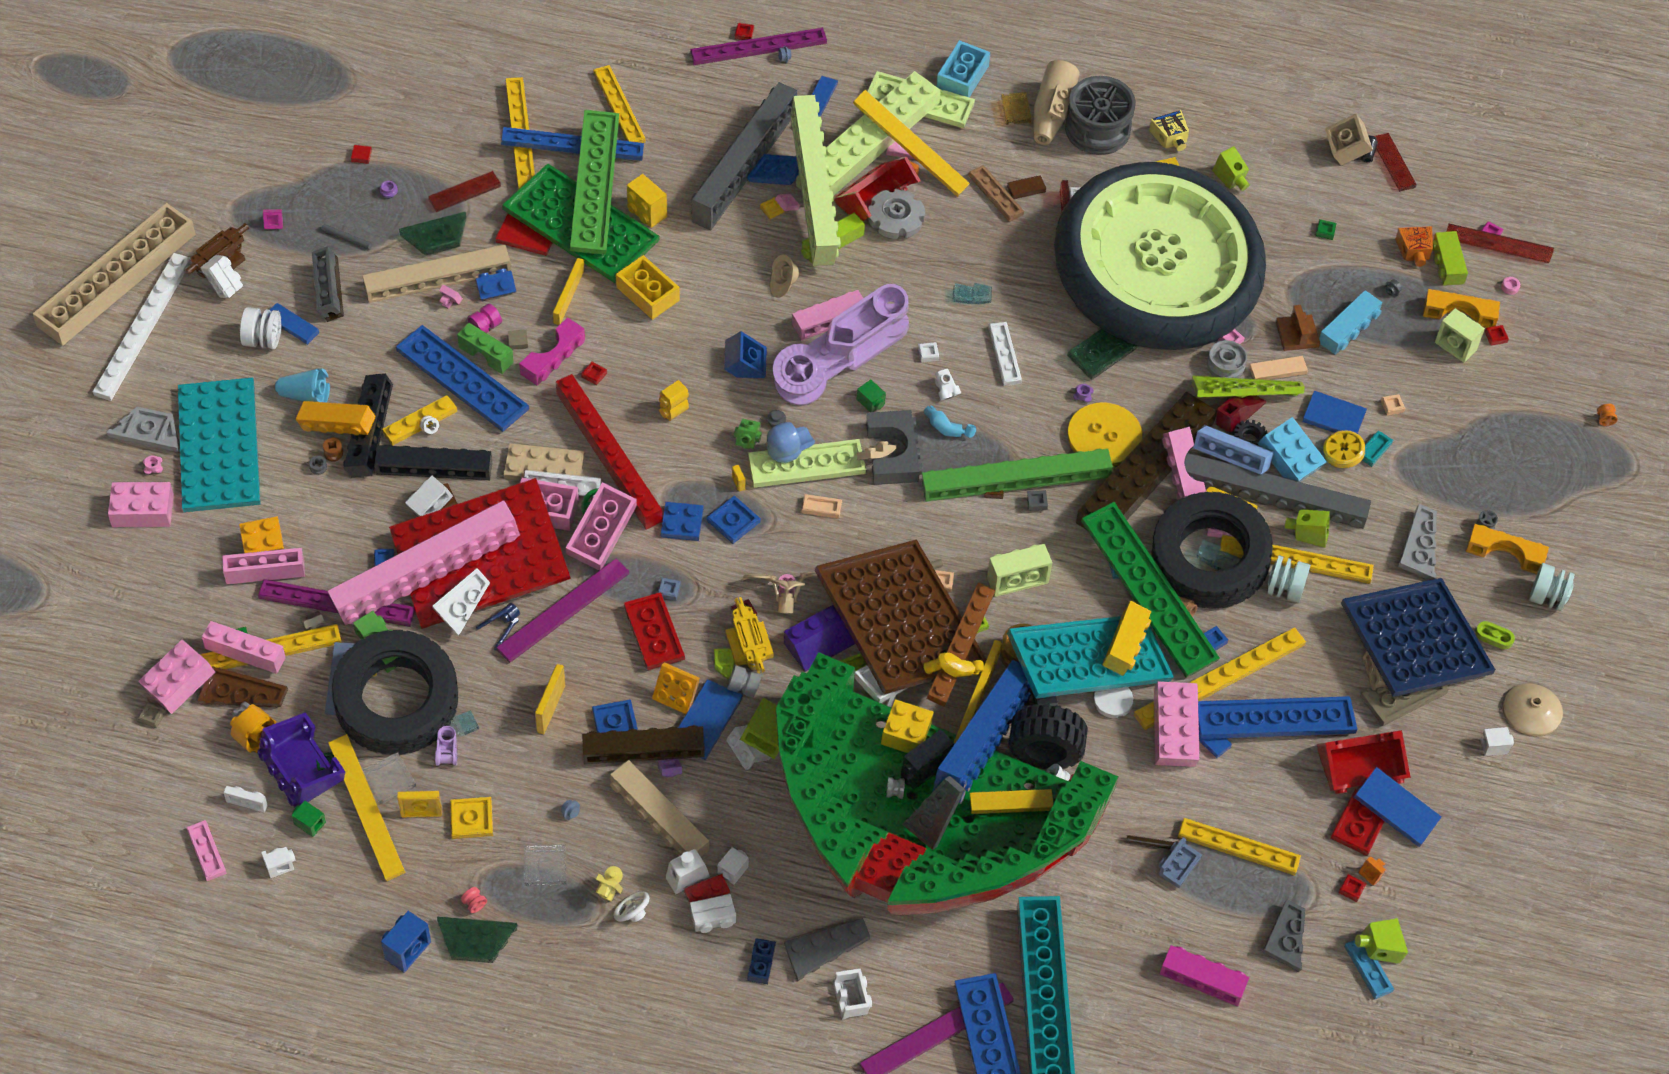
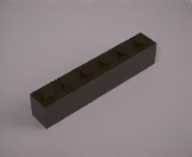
[582,725,705,765]

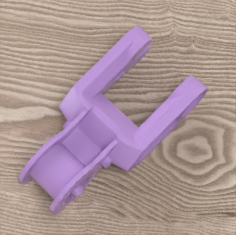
[773,284,909,406]

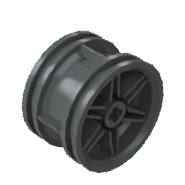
[1065,76,1136,155]

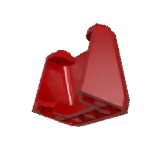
[1316,730,1411,794]

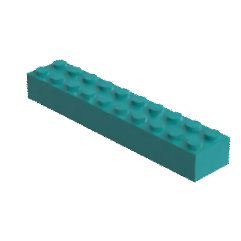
[1017,896,1075,1074]

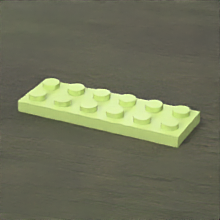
[867,71,975,128]
[748,439,866,488]

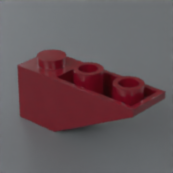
[1216,395,1266,433]

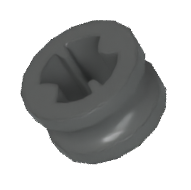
[309,456,327,475]

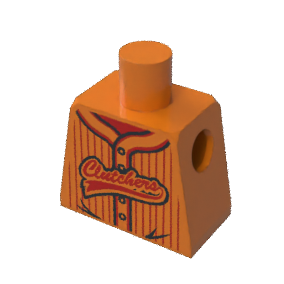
[1395,226,1433,267]

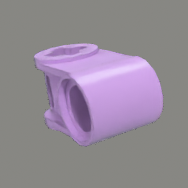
[435,726,457,766]

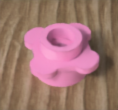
[143,456,163,474]

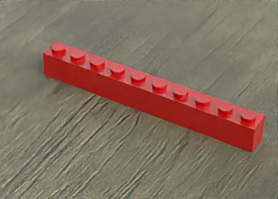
[556,374,663,530]

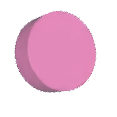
[1501,277,1520,295]

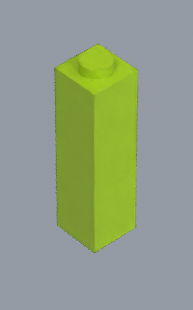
[801,213,865,264]

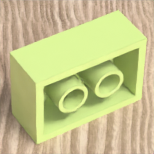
[987,544,1053,597]

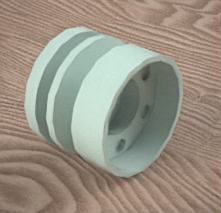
[1267,555,1311,603]
[1529,563,1575,611]

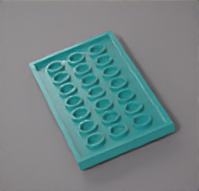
[178,377,261,513]
[1007,616,1174,698]

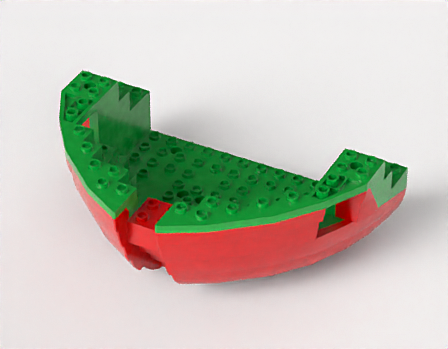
[776,652,1119,916]

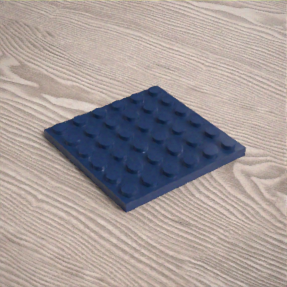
[1341,578,1496,697]

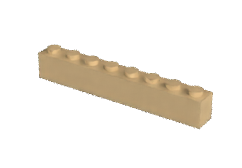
[363,245,511,303]

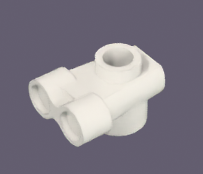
[935,369,961,400]

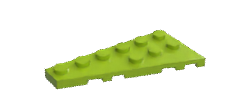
[1191,376,1305,398]

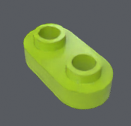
[1475,621,1515,649]

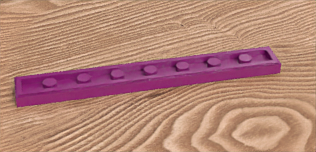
[690,27,827,65]
[497,558,629,663]
[258,579,415,627]
[860,982,1014,1074]

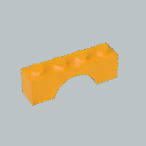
[1423,289,1500,328]
[1466,524,1549,574]

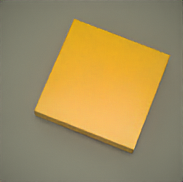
[397,791,442,818]
[450,797,493,839]

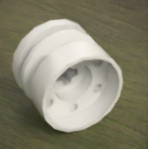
[240,307,281,349]

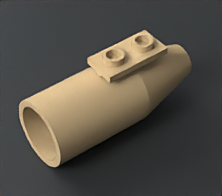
[1034,60,1080,145]

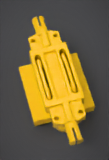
[725,597,774,674]

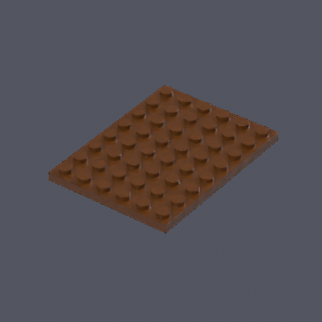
[814,539,987,695]

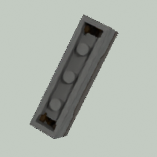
[312,246,344,322]

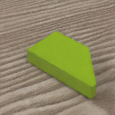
[714,648,734,680]

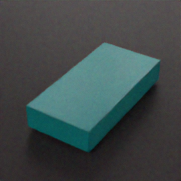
[1362,430,1394,467]

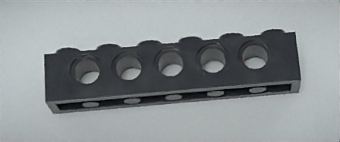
[343,373,393,478]

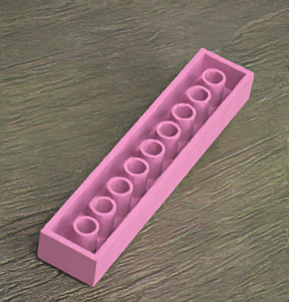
[328,501,520,626]

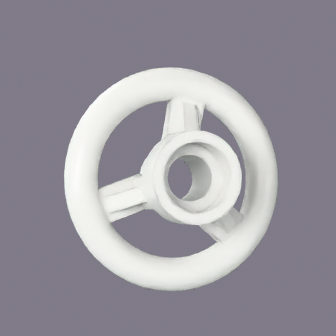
[613,892,650,922]

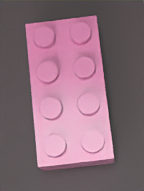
[566,482,637,571]
[1154,682,1199,767]

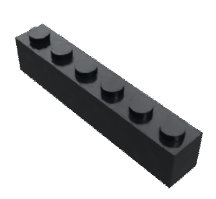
[375,445,492,481]

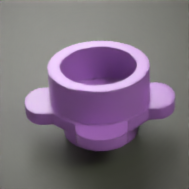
[1073,384,1094,403]

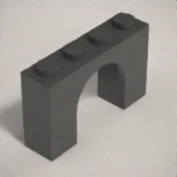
[866,410,923,485]

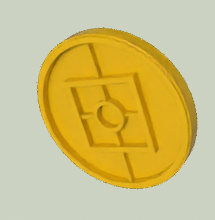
[1067,402,1143,467]

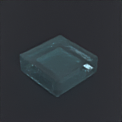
[452,710,479,737]

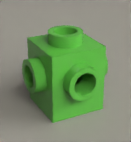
[734,419,762,449]

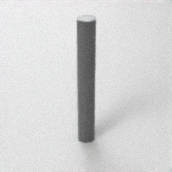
[321,224,372,250]

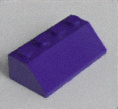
[783,605,855,672]

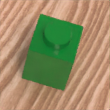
[856,379,886,412]
[292,801,326,837]

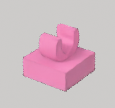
[439,285,463,309]

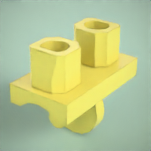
[596,866,623,902]

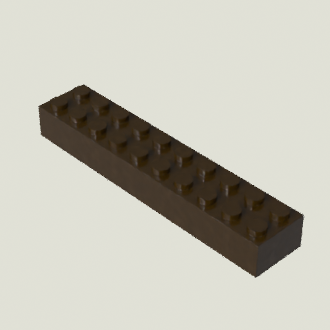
[1076,391,1216,530]

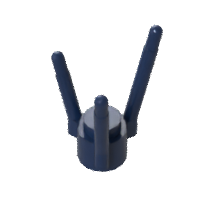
[476,603,520,650]

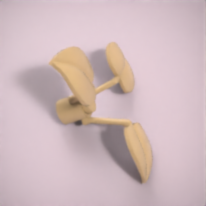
[741,572,817,613]

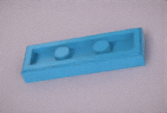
[1344,940,1394,999]

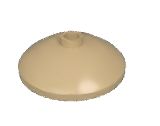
[1503,683,1563,737]

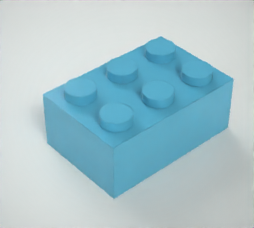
[936,40,990,97]
[1257,417,1327,482]

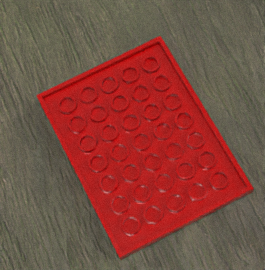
[389,478,571,629]

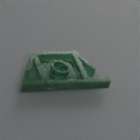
[399,212,467,256]
[437,916,518,963]

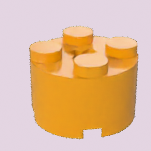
[230,704,277,753]

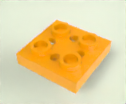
[652,662,700,714]

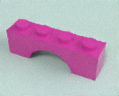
[519,317,585,386]

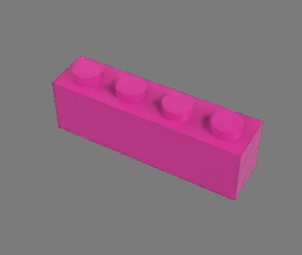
[1160,945,1249,1007]

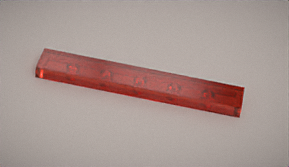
[1446,223,1554,263]

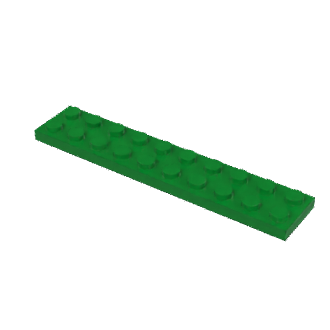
[1081,502,1220,678]

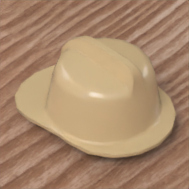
[770,255,799,298]

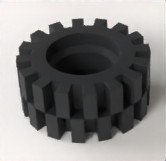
[1233,419,1268,446]

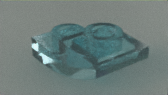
[952,283,992,304]

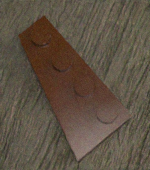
[198,666,288,707]

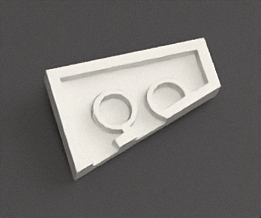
[432,568,490,636]

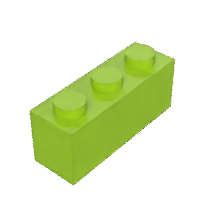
[1432,231,1468,286]

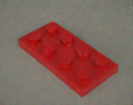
[624,592,685,670]

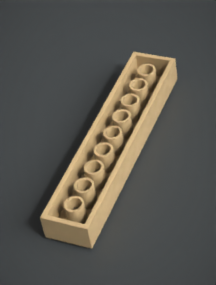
[33,203,196,346]

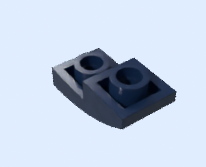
[747,938,776,985]

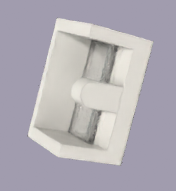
[833,969,872,1020]

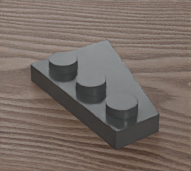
[1262,899,1305,972]

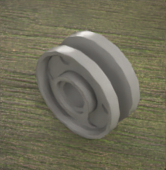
[1207,340,1247,378]

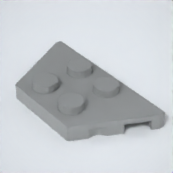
[107,407,178,452]

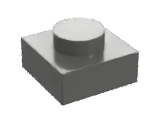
[1027,490,1048,511]

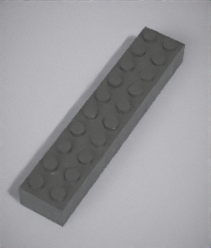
[691,82,797,231]

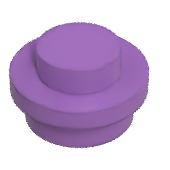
[380,181,398,198]

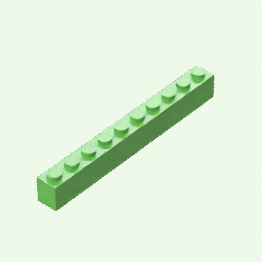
[922,449,1113,502]

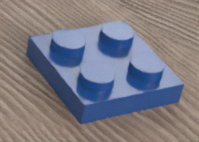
[661,502,704,541]

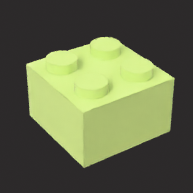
[1435,308,1485,363]

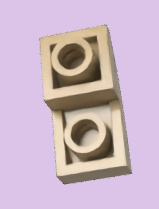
[857,441,896,460]

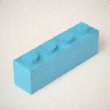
[1319,290,1382,355]

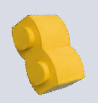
[659,380,689,421]

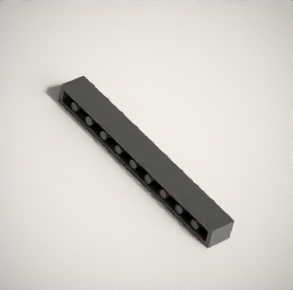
[1184,453,1371,529]

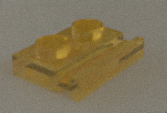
[1001,92,1031,125]

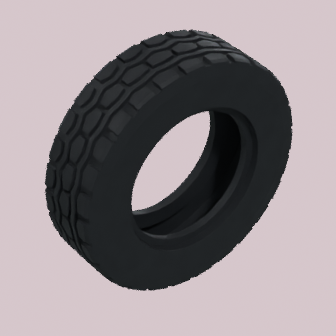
[1152,492,1273,609]
[332,630,458,755]

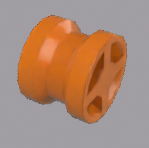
[1597,404,1618,426]

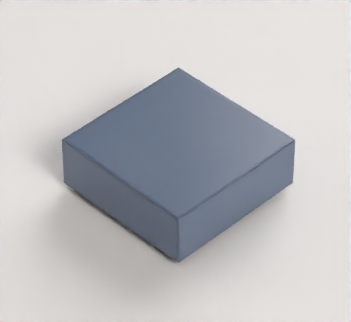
[658,578,681,601]

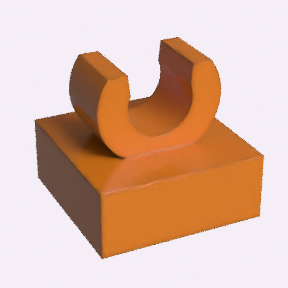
[1358,856,1386,886]

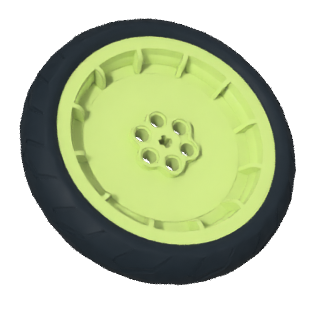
[1054,162,1266,350]

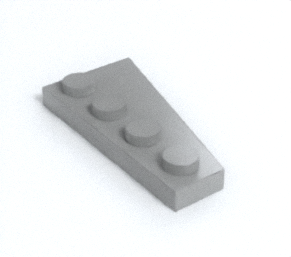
[1398,504,1437,580]

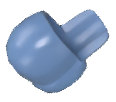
[767,422,815,463]

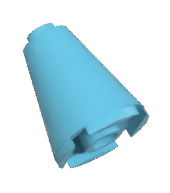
[275,368,330,403]

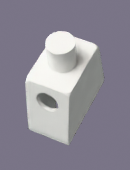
[666,849,710,894]

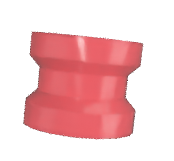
[461,887,487,913]

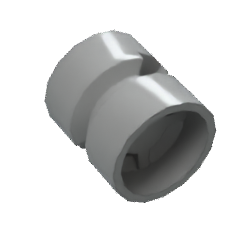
[727,665,762,698]

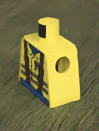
[1149,110,1189,151]

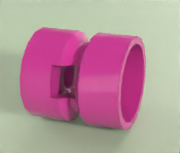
[467,303,502,333]

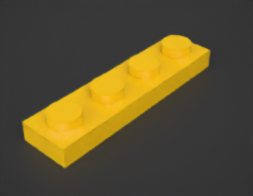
[383,395,457,446]

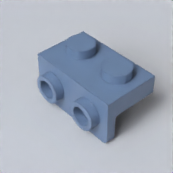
[1159,837,1202,888]

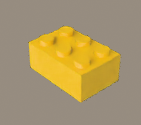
[616,255,680,320]

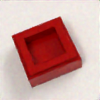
[735,23,754,40]
[351,145,372,164]
[1484,325,1509,346]
[581,361,607,386]
[1338,874,1367,902]

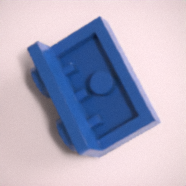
[475,269,516,300]

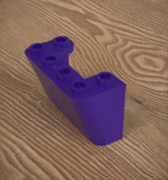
[258,712,345,808]

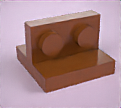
[1276,305,1320,351]

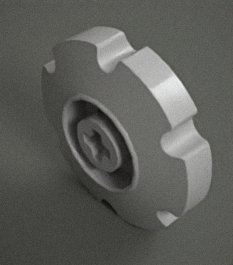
[868,189,925,239]

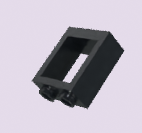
[900,730,954,790]

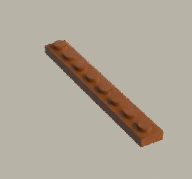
[926,582,996,707]

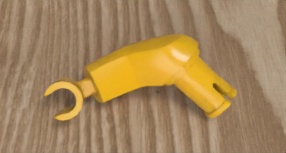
[924,653,984,677]

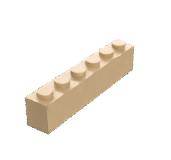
[610,760,709,857]

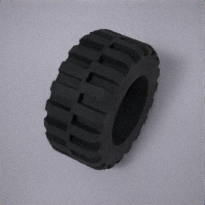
[1008,704,1088,769]

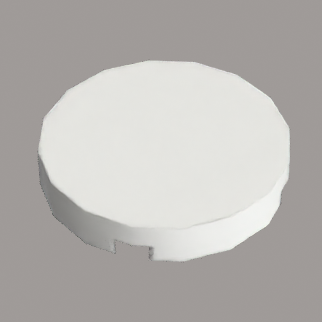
[1093,687,1133,718]

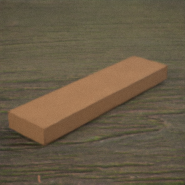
[969,165,1024,222]

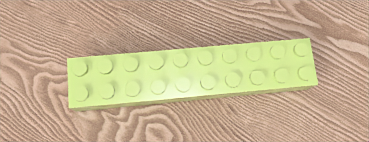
[796,71,941,196]
[790,95,841,266]

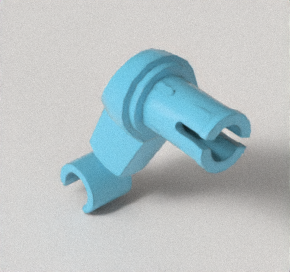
[924,405,976,438]

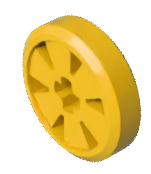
[1323,430,1365,468]

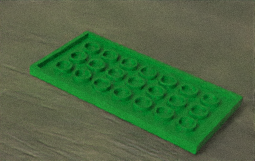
[502,164,660,283]

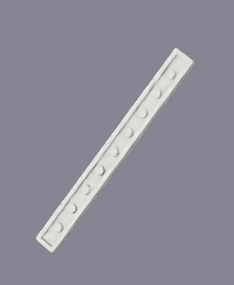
[93,253,191,401]

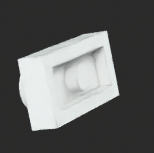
[224,786,268,813]

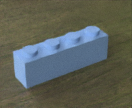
[1193,426,1274,475]

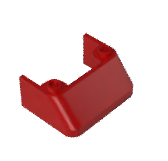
[833,156,921,221]

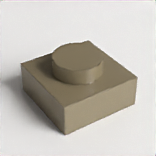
[300,611,324,629]

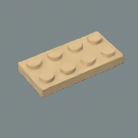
[504,444,585,480]

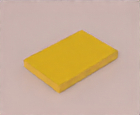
[535,664,565,735]

